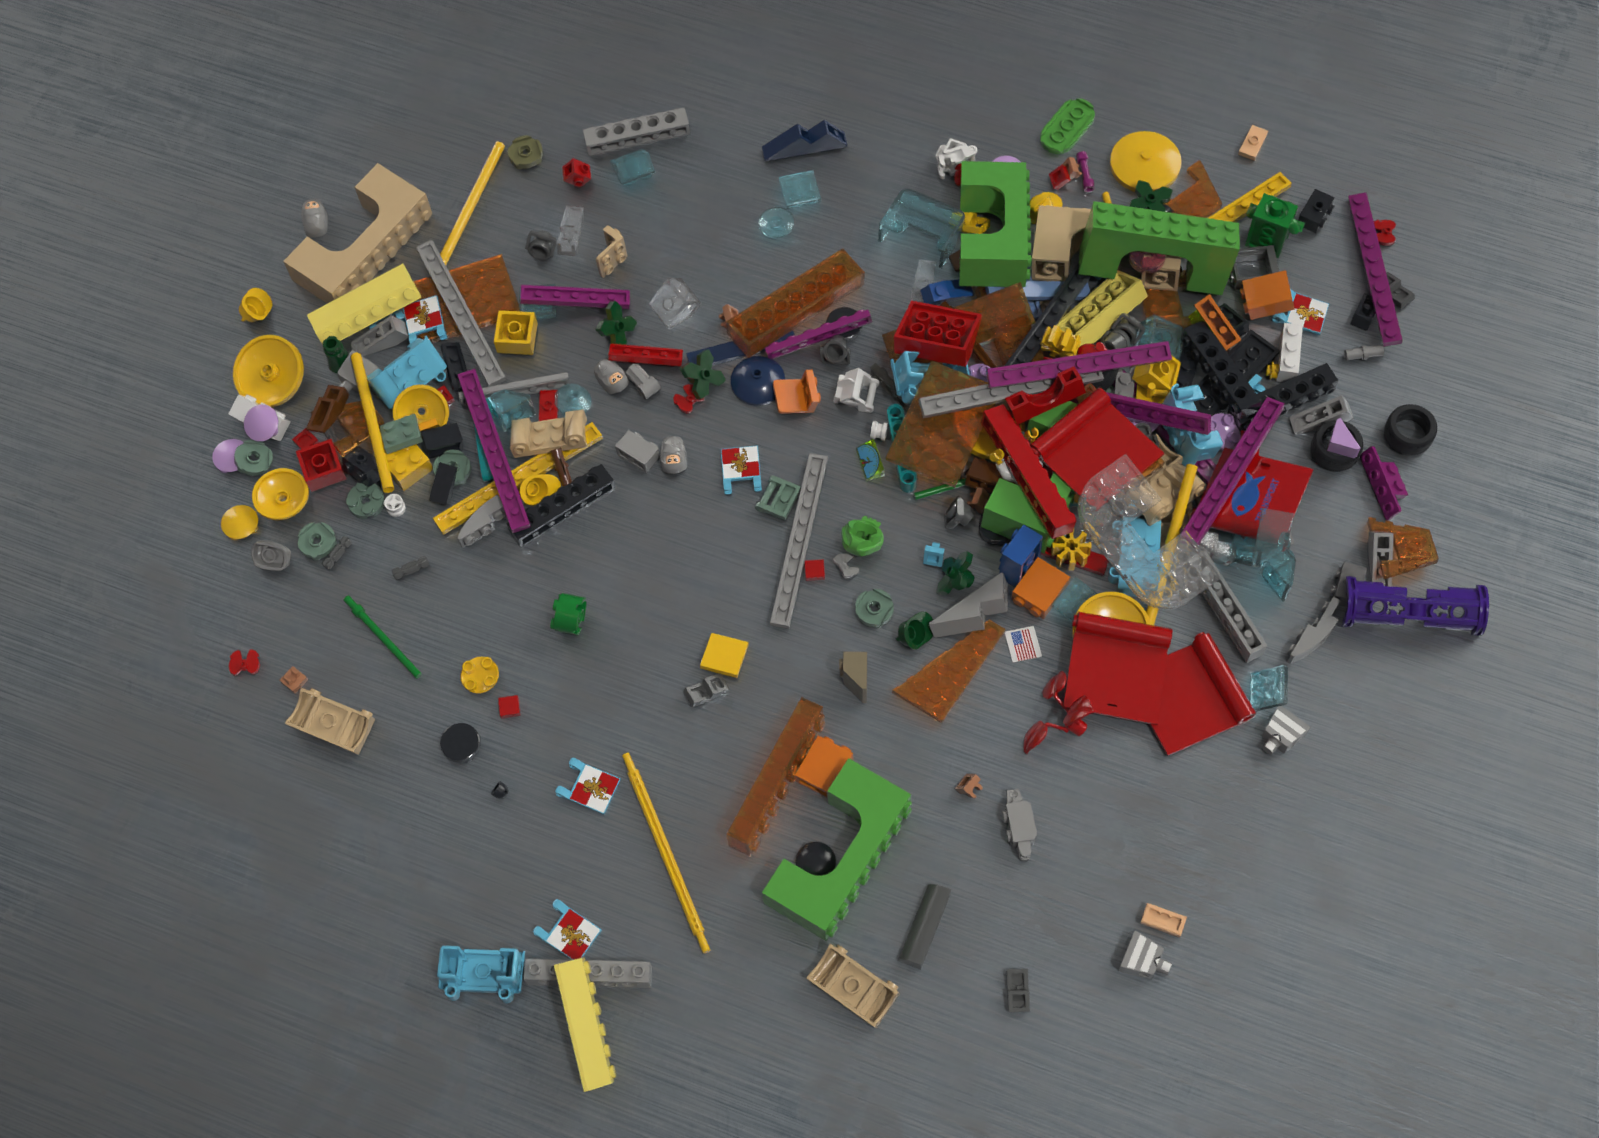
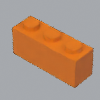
[1193,294,1241,351]

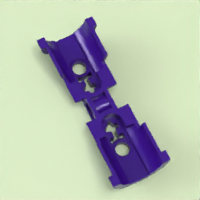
[1341,576,1489,636]

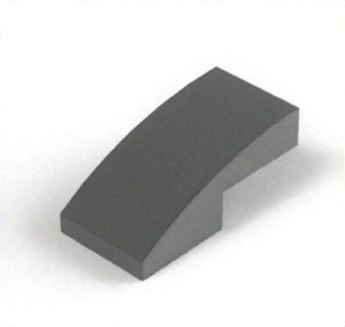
[1386,272,1415,309]
[683,674,729,707]
[1006,969,1030,1012]

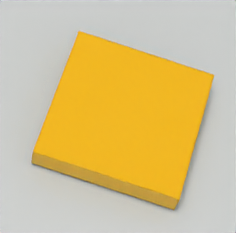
[700,633,749,678]

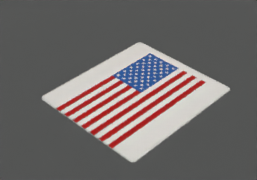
[1005,626,1042,662]

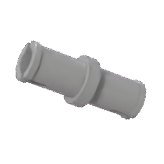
[1344,344,1384,361]

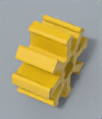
[1040,325,1081,357]
[1051,530,1092,571]

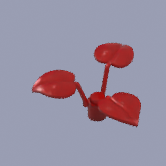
[1023,671,1095,754]

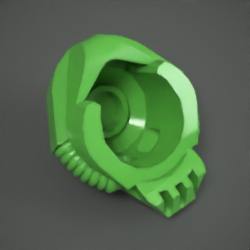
[841,516,884,557]

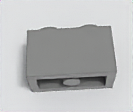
[615,430,660,473]

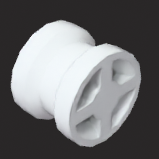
[870,420,888,441]
[384,494,406,517]

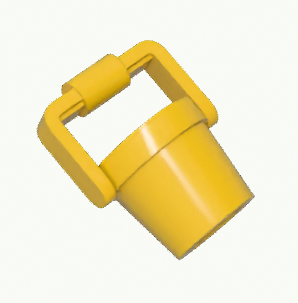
[950,211,991,234]

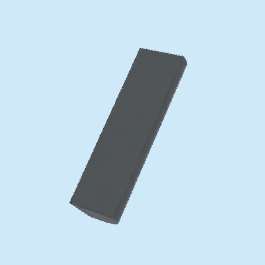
[898,884,951,970]

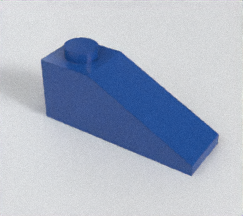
[920,279,974,305]

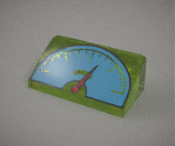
[856,439,885,481]

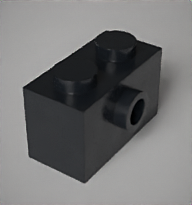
[1298,189,1335,234]
[421,423,463,459]
[342,446,380,487]

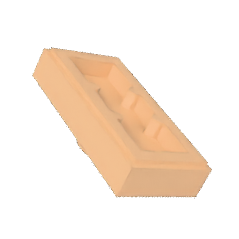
[1238,125,1268,161]
[1140,903,1187,938]

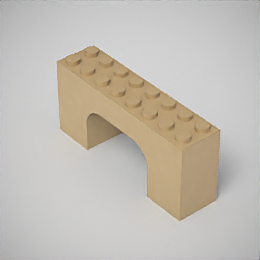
[283,163,433,303]
[1032,205,1181,291]

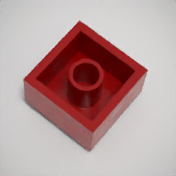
[296,439,347,492]

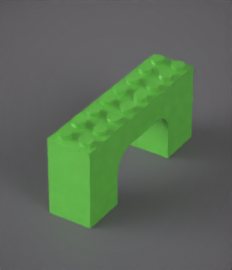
[959,161,1031,287]
[1079,201,1240,295]
[981,401,1078,553]
[762,758,912,941]

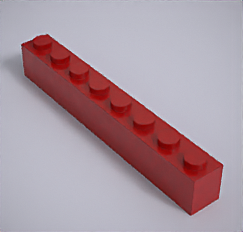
[981,404,1076,539]

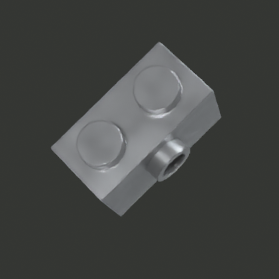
[1330,562,1367,607]

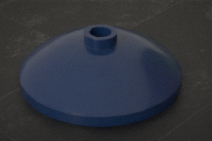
[730,356,785,406]

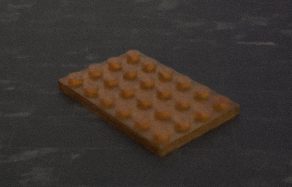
[414,254,521,343]
[885,361,994,488]

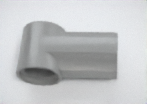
[626,364,661,400]

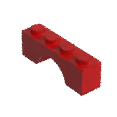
[1005,366,1086,425]

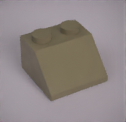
[839,652,867,703]

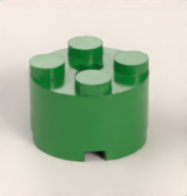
[550,593,587,635]

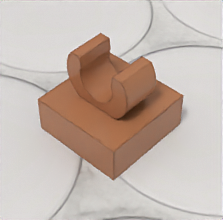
[1062,157,1082,183]
[719,304,742,328]
[967,488,990,514]
[279,666,308,694]
[955,773,983,798]

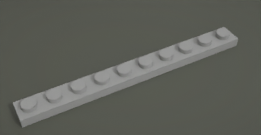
[416,240,506,387]
[919,372,1104,418]
[770,453,828,629]

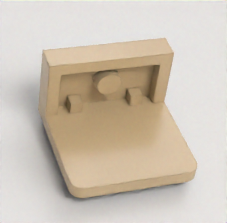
[596,225,627,278]

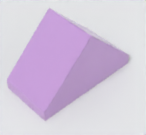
[1327,418,1360,458]

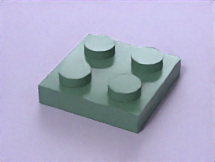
[380,414,423,454]

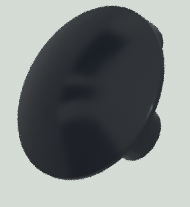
[796,842,836,876]

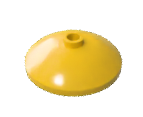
[393,384,449,432]
[252,468,309,520]

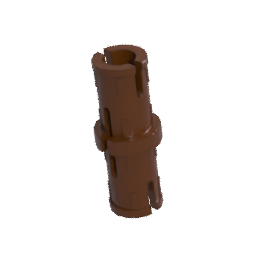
[550,447,573,486]

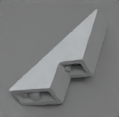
[929,573,1008,638]

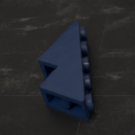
[762,120,848,161]

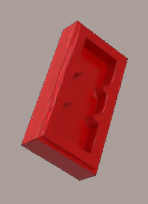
[539,390,559,421]

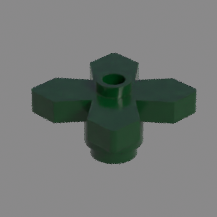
[1129,180,1173,212]
[595,301,637,345]
[680,350,726,400]
[936,551,975,596]

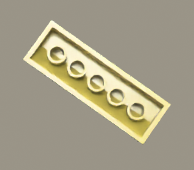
[307,263,422,345]
[1056,270,1148,358]
[554,957,616,1092]

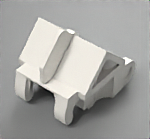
[935,138,977,180]
[833,368,879,413]

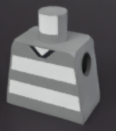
[1262,704,1311,755]
[1118,931,1172,979]

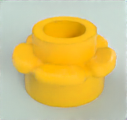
[1266,362,1279,380]

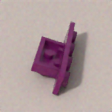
[1360,446,1408,520]

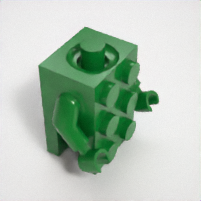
[1245,193,1305,258]

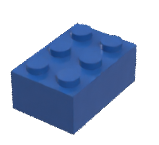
[998,524,1043,587]

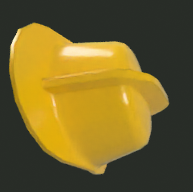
[1028,192,1063,224]
[239,288,272,323]
[518,474,561,505]

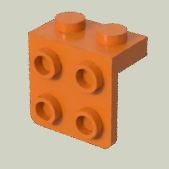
[773,369,821,414]

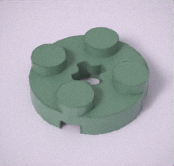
[234,439,273,476]
[433,450,471,486]
[346,482,385,519]
[297,522,337,561]
[855,589,894,628]

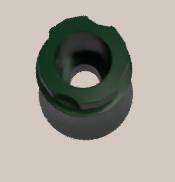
[323,336,349,373]

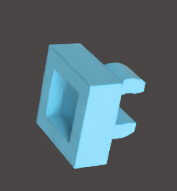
[1248,374,1265,394]
[923,542,945,567]

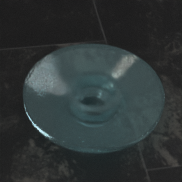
[759,207,794,238]
[555,384,592,414]

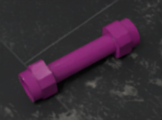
[1076,151,1095,192]

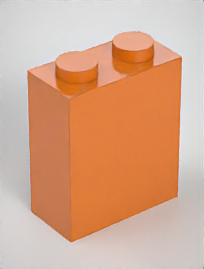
[1240,270,1295,320]
[1011,557,1070,619]
[795,735,853,798]

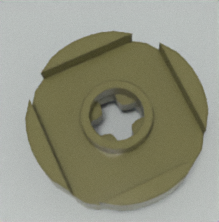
[508,135,543,169]

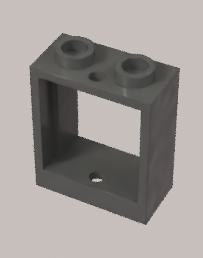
[1229,245,1279,290]

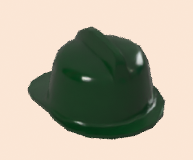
[895,611,934,650]

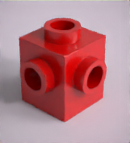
[562,158,591,188]

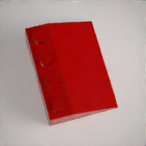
[894,300,982,367]

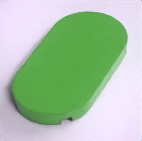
[1040,98,1095,154]

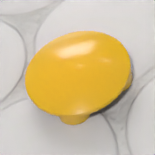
[221,505,258,540]
[461,657,499,694]

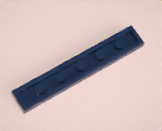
[686,325,795,366]

